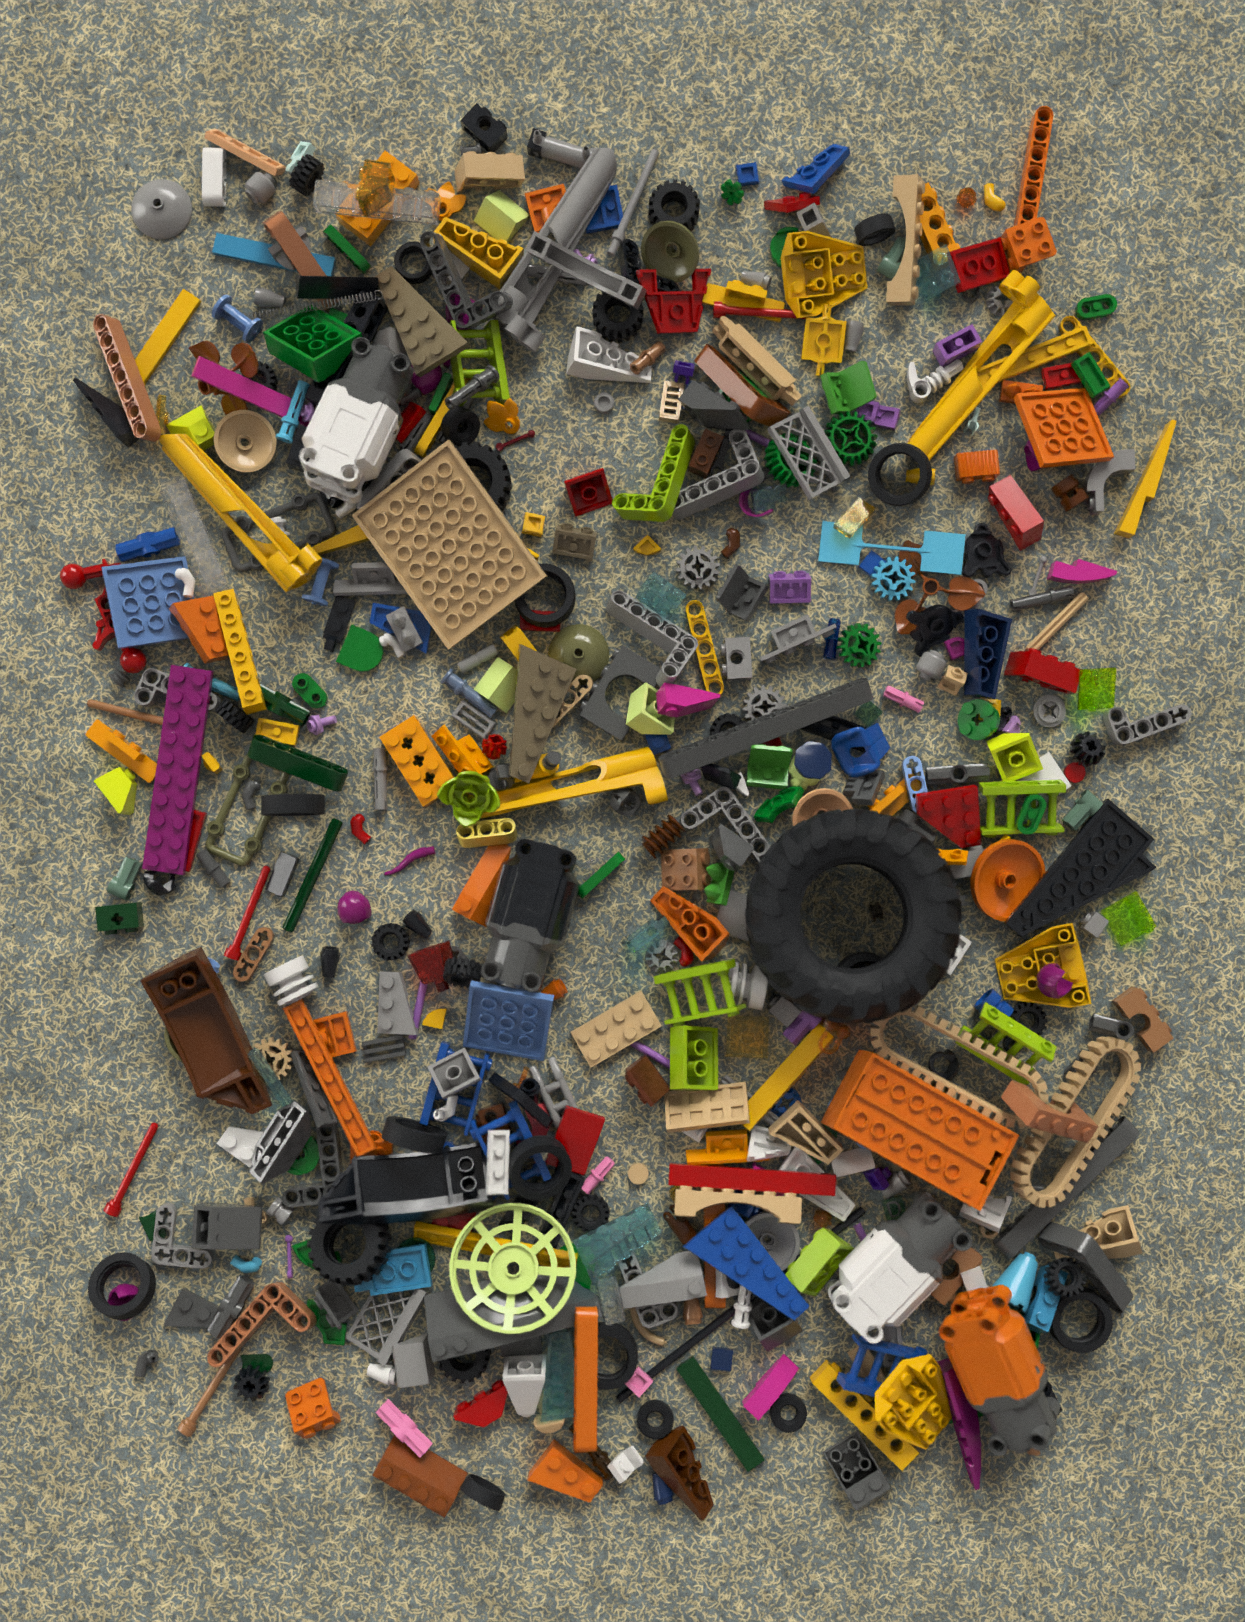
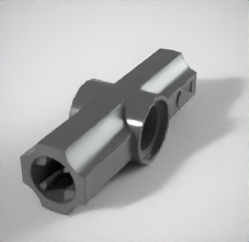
[925,763,990,785]
[207,1274,255,1338]

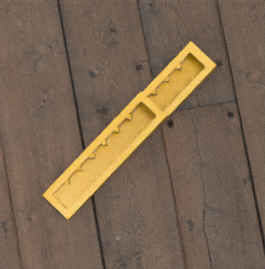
[1114,419,1177,538]
[312,525,370,556]
[742,1024,834,1132]

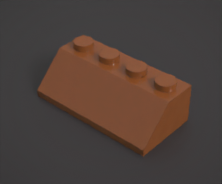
[372,1435,468,1518]

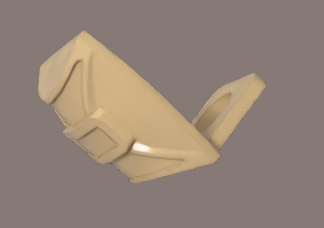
[534,1391,566,1433]

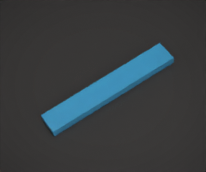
[212,233,336,276]

